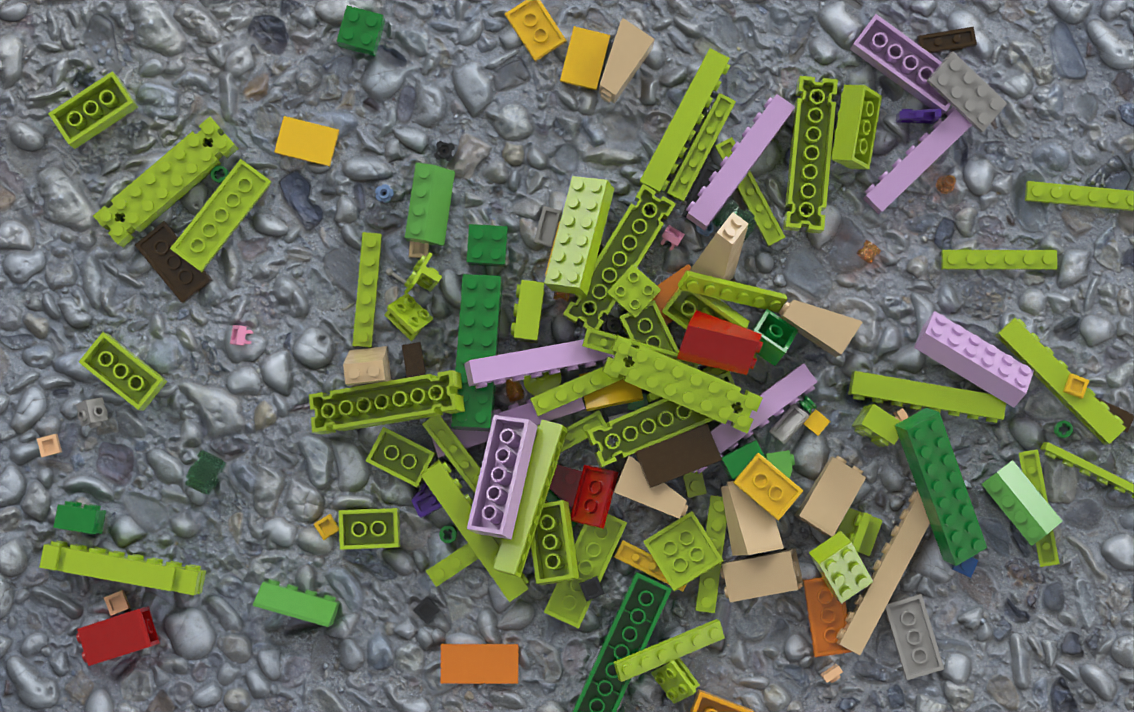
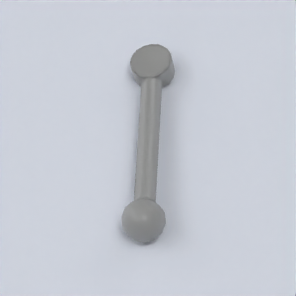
[386,268,420,293]

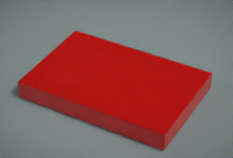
[570,465,619,529]

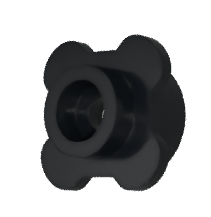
[434,141,455,161]
[602,315,623,335]

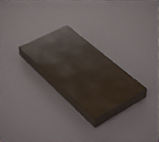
[135,221,213,304]
[635,424,722,488]

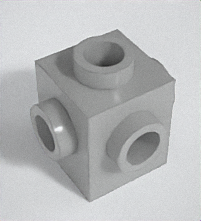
[76,397,108,428]

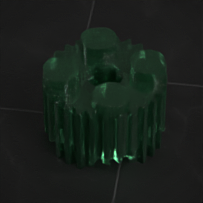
[712,200,757,243]
[185,450,227,495]

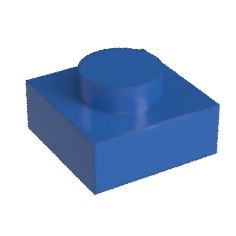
[952,557,979,578]

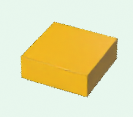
[1063,373,1090,399]
[803,409,830,436]
[314,514,339,540]

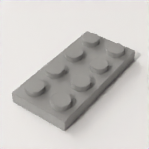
[927,52,1007,132]
[885,594,944,680]

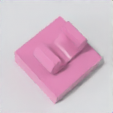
[661,225,685,250]
[230,325,253,346]

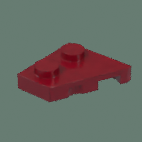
[550,465,582,507]

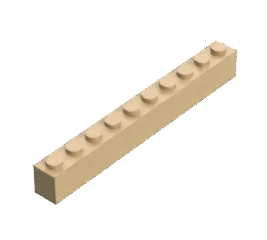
[836,489,930,655]

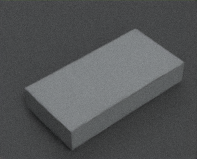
[534,206,562,248]
[769,403,809,445]

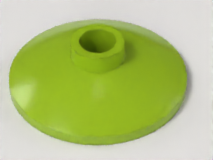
[523,372,562,396]

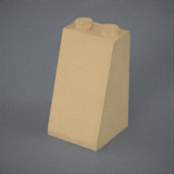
[599,18,655,104]
[690,212,748,281]
[779,300,863,357]
[343,346,391,387]
[613,456,688,519]
[794,456,866,537]
[721,481,783,556]
[720,548,804,602]

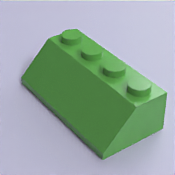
[405,162,455,246]
[982,460,1062,546]
[253,579,340,627]

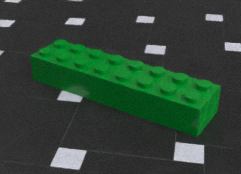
[451,274,503,432]
[894,407,987,566]
[572,572,672,712]

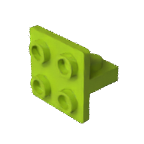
[404,252,442,294]
[608,265,661,318]
[384,294,433,341]
[836,508,882,556]
[651,658,700,704]

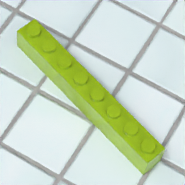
[639,48,731,195]
[995,318,1126,445]
[848,371,1006,423]
[493,420,568,578]
[420,460,529,602]

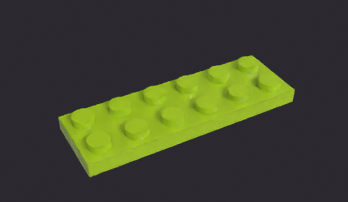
[170,159,272,272]
[544,514,627,629]

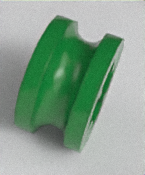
[211,165,229,184]
[798,395,817,414]
[1054,420,1073,438]
[439,526,457,543]

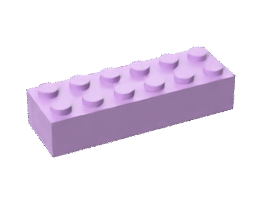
[850,14,951,116]
[914,311,1034,407]
[467,415,537,540]

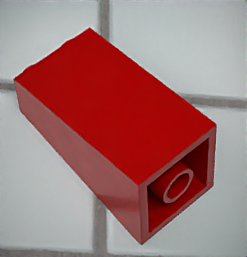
[677,310,763,375]
[76,606,160,666]

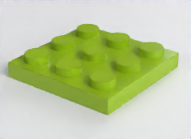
[643,511,724,592]

